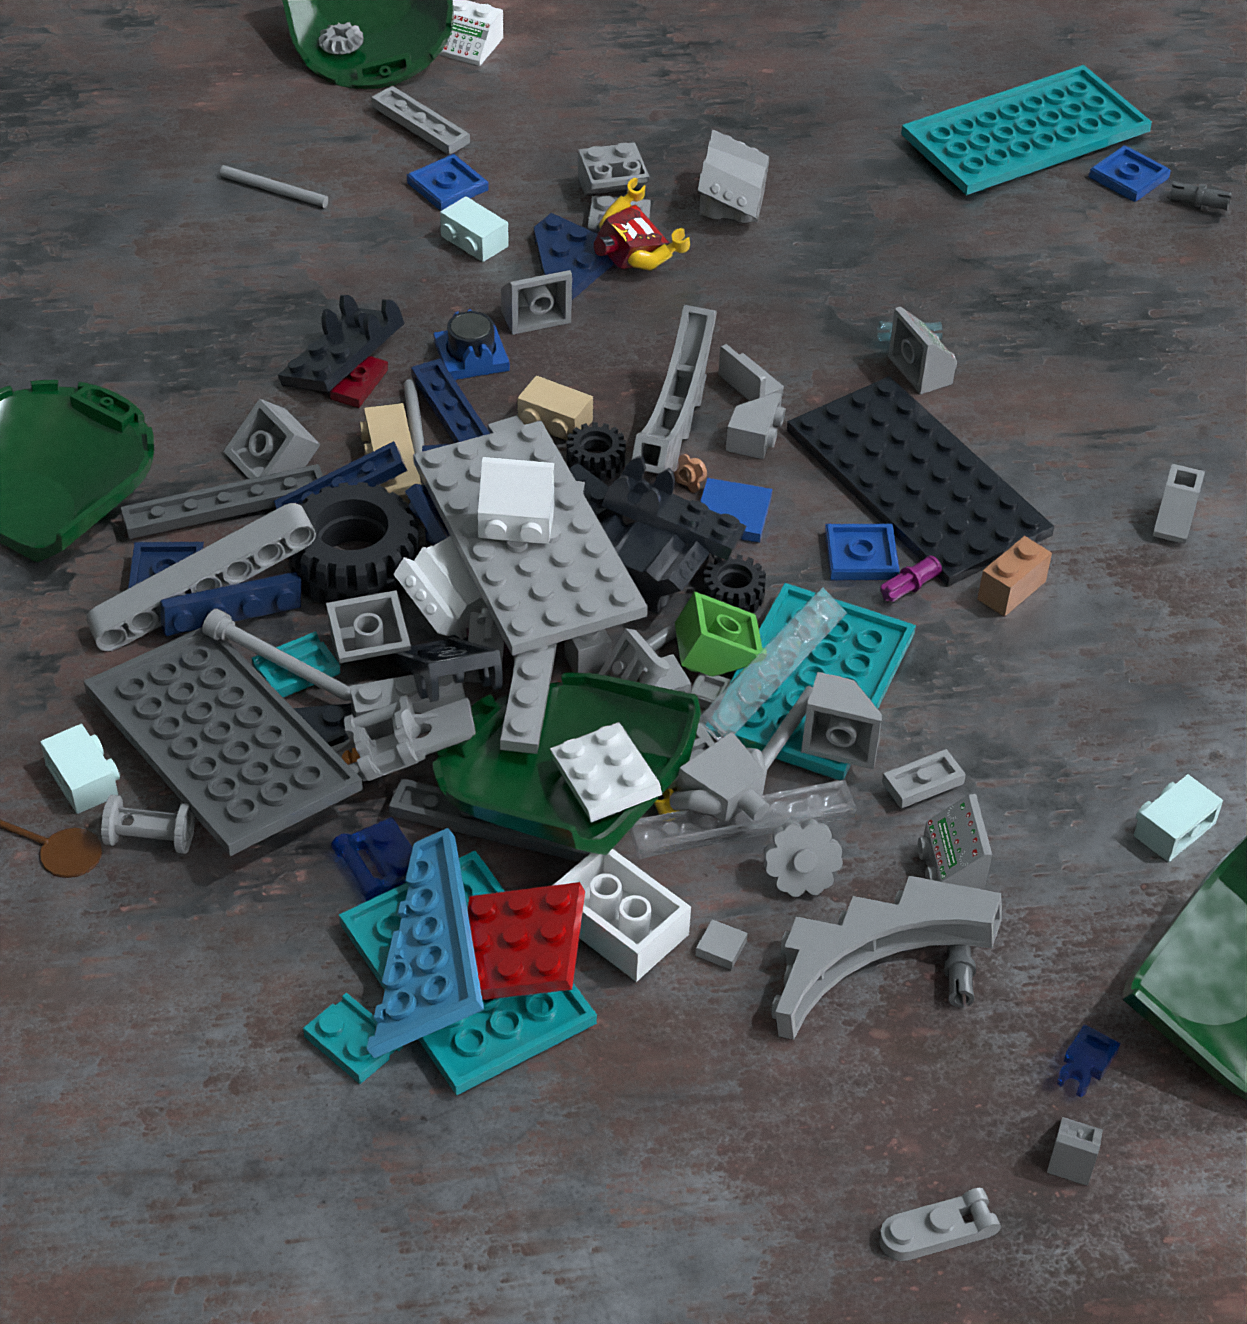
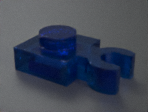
[1057,1024,1121,1097]

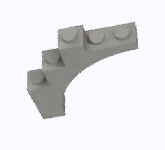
[632,305,717,474]
[772,876,1002,1040]

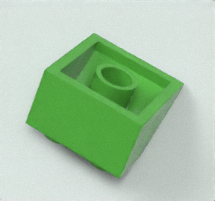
[674,591,764,676]

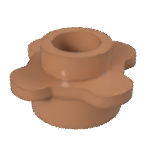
[674,454,707,493]

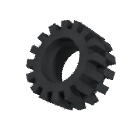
[566,422,626,481]
[703,554,766,613]

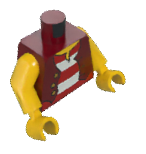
[593,178,690,271]

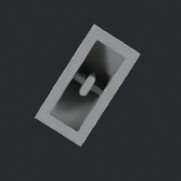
[1047,1117,1103,1186]

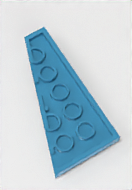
[366,828,484,1058]

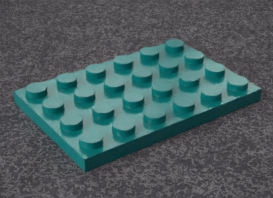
[706,583,916,781]
[339,851,597,1096]

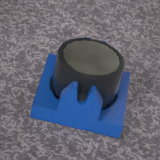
[433,309,510,380]

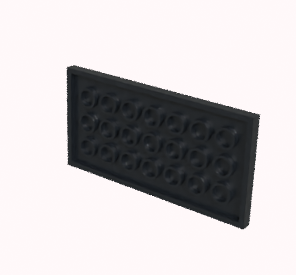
[786,376,1054,587]

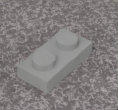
[882,749,966,809]

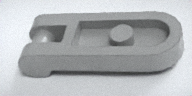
[879,1188,1001,1261]

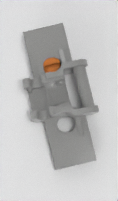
[331,694,476,782]

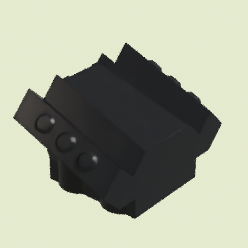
[600,515,710,613]

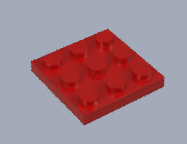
[467,882,585,1000]

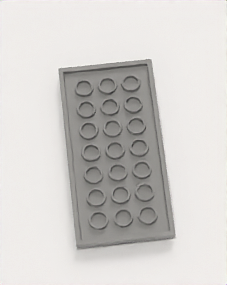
[413,421,648,656]

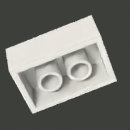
[552,849,691,982]

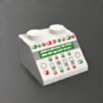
[439,0,503,66]

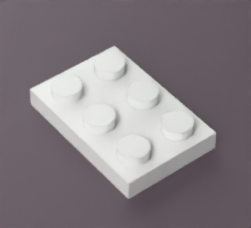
[550,722,662,822]

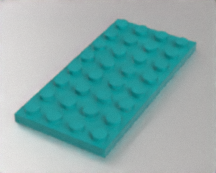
[901,65,1152,195]

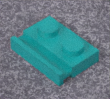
[251,631,340,697]
[303,993,403,1084]

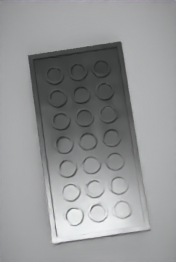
[83,627,363,856]

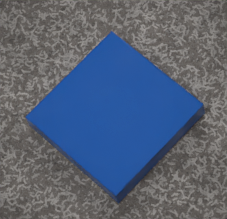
[1089,145,1171,202]
[407,154,489,211]
[701,478,772,543]
[825,524,900,580]

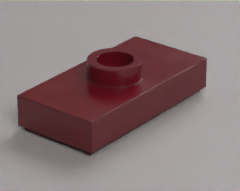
[330,356,388,408]

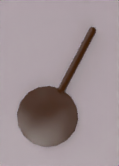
[0,820,102,878]

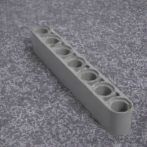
[86,503,316,651]

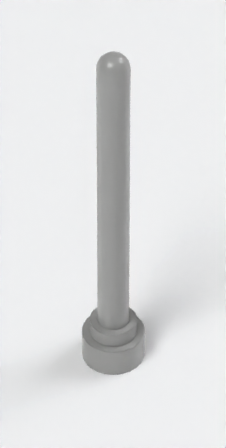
[202,609,350,701]

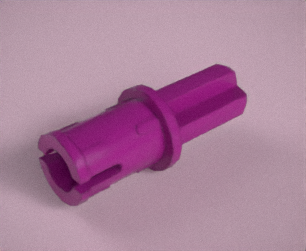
[880,555,942,602]

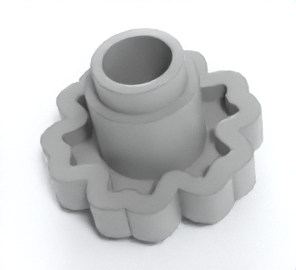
[763,818,843,897]

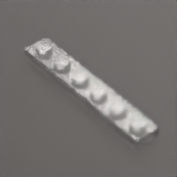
[699,588,847,741]
[629,780,857,859]

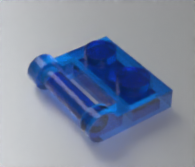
[331,817,413,901]

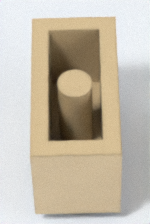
[517,375,593,441]

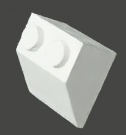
[478,457,554,544]

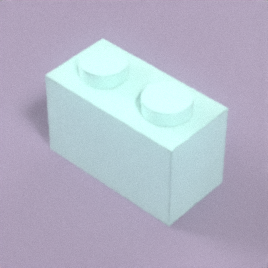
[440,197,508,262]
[40,724,120,814]
[1134,774,1223,863]

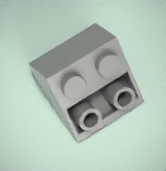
[578,142,650,195]

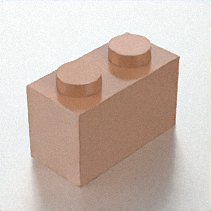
[977,536,1052,617]

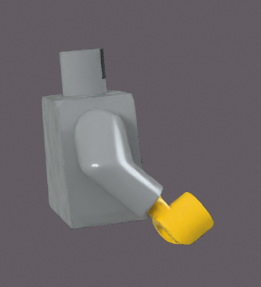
[654,732,770,821]

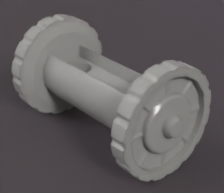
[101,795,195,854]

